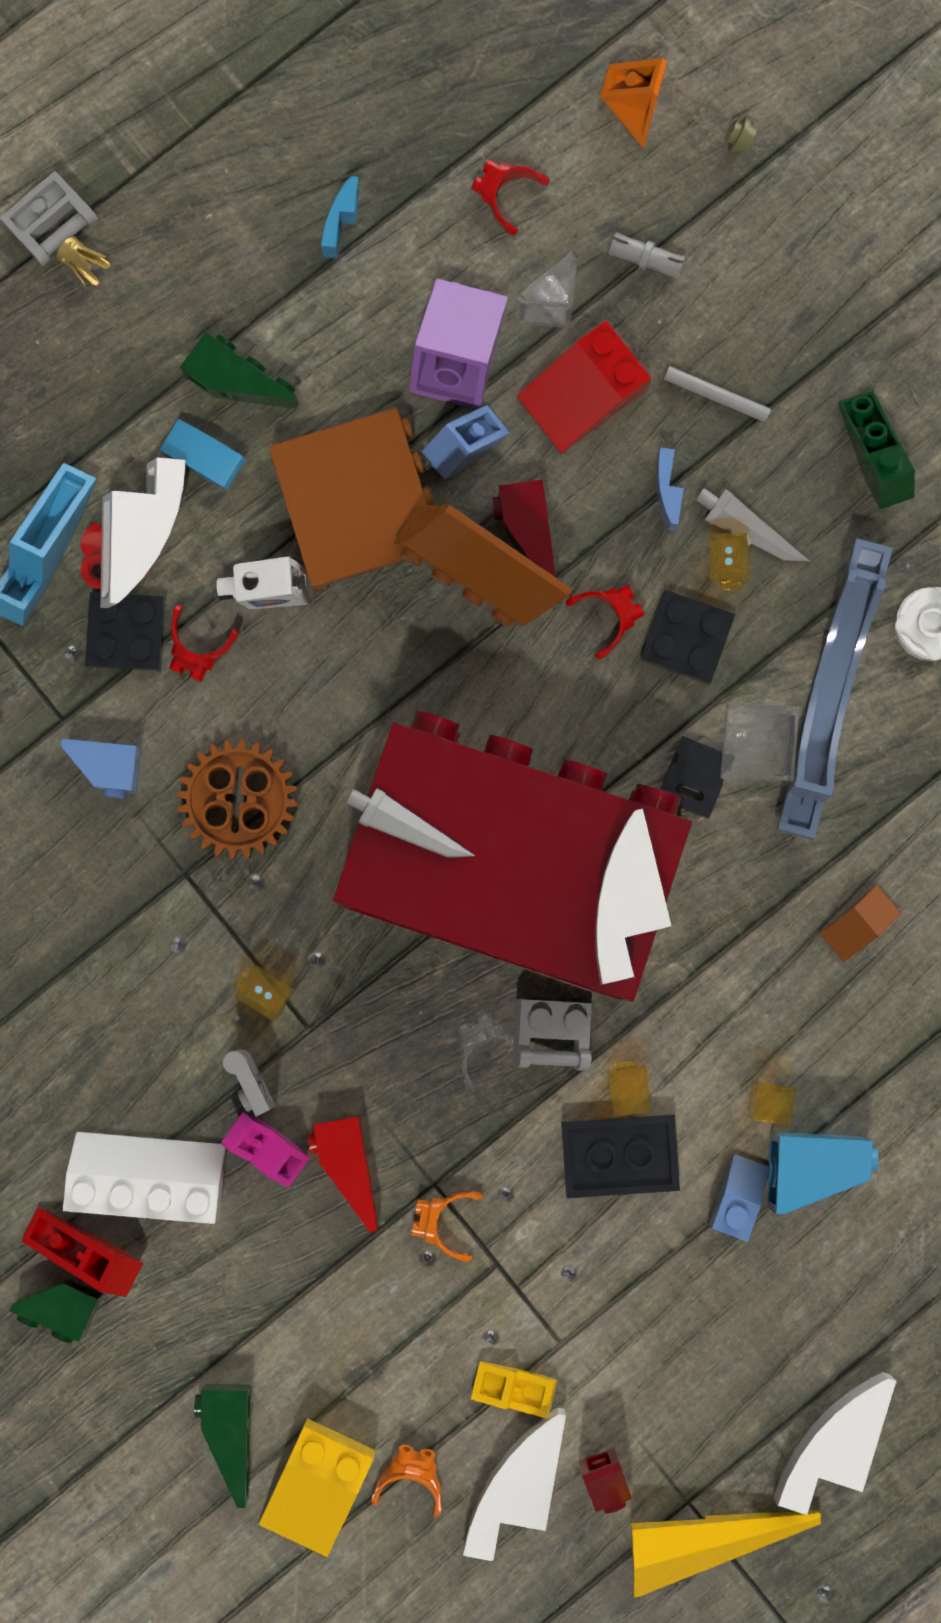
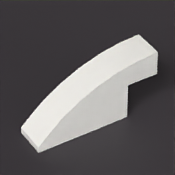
[100,457,186,608]
[595,809,671,985]
[773,1372,896,1515]
[463,1408,566,1561]

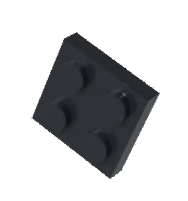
[640,589,735,685]
[85,592,166,672]

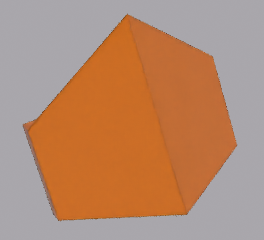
[600,58,667,149]

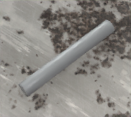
[664,366,771,422]

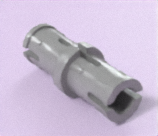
[609,232,686,279]

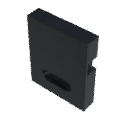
[660,736,734,819]

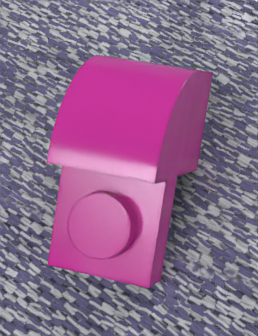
[220,1112,311,1188]

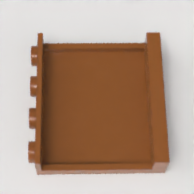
[269,407,434,593]

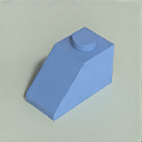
[422,405,510,479]
[61,739,141,799]
[708,1153,769,1242]

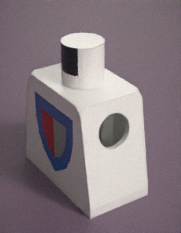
[217,557,309,609]

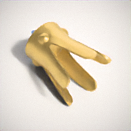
[56,236,111,288]

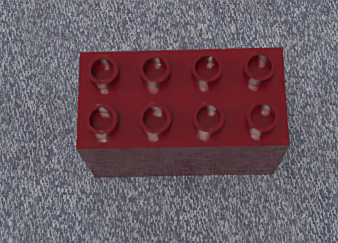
[332,710,693,1002]

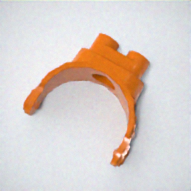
[411,1191,483,1262]
[371,1444,442,1518]

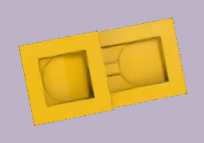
[471,1361,558,1419]

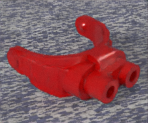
[471,159,550,236]
[565,584,645,660]
[169,604,240,682]

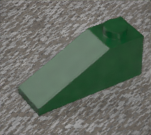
[194,1384,251,1508]

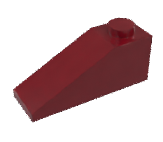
[492,480,556,577]

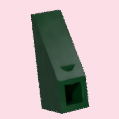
[180,332,299,409]
[838,390,915,509]

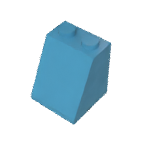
[767,1132,878,1214]

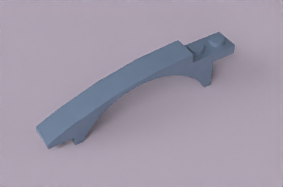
[776,538,893,840]

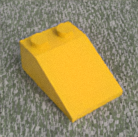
[258,1418,376,1557]

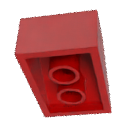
[517,320,651,454]

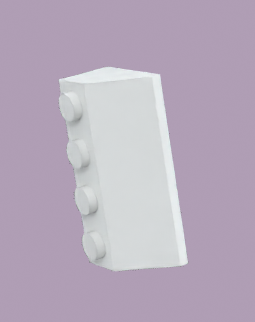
[63,1132,226,1224]

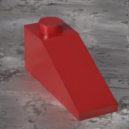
[308,1115,379,1232]
[21,1207,143,1297]

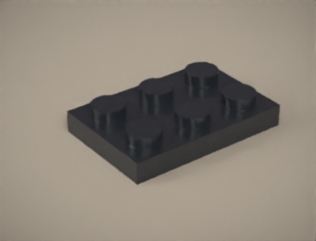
[561,1114,680,1199]

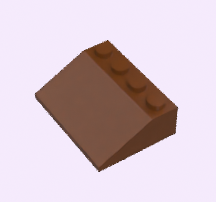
[394,505,573,627]

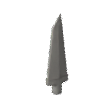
[696,488,809,561]
[346,789,475,857]

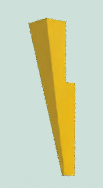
[630,1510,821,1598]

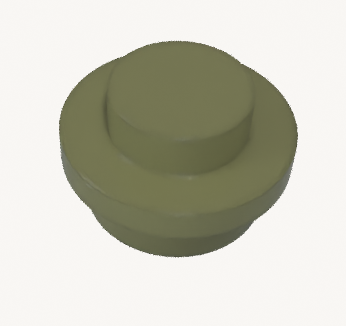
[725,117,757,154]

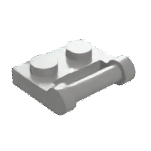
[0,171,98,267]
[513,999,592,1071]
[223,1049,276,1116]

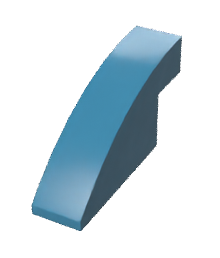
[0,463,96,626]

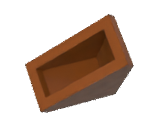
[819,885,901,962]

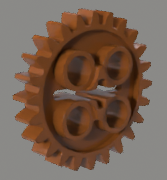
[176,739,299,860]

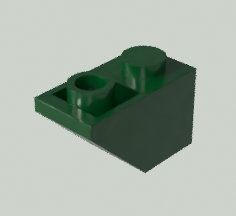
[9,1279,104,1343]

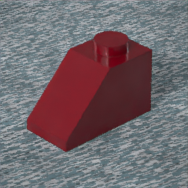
[579,1448,632,1514]

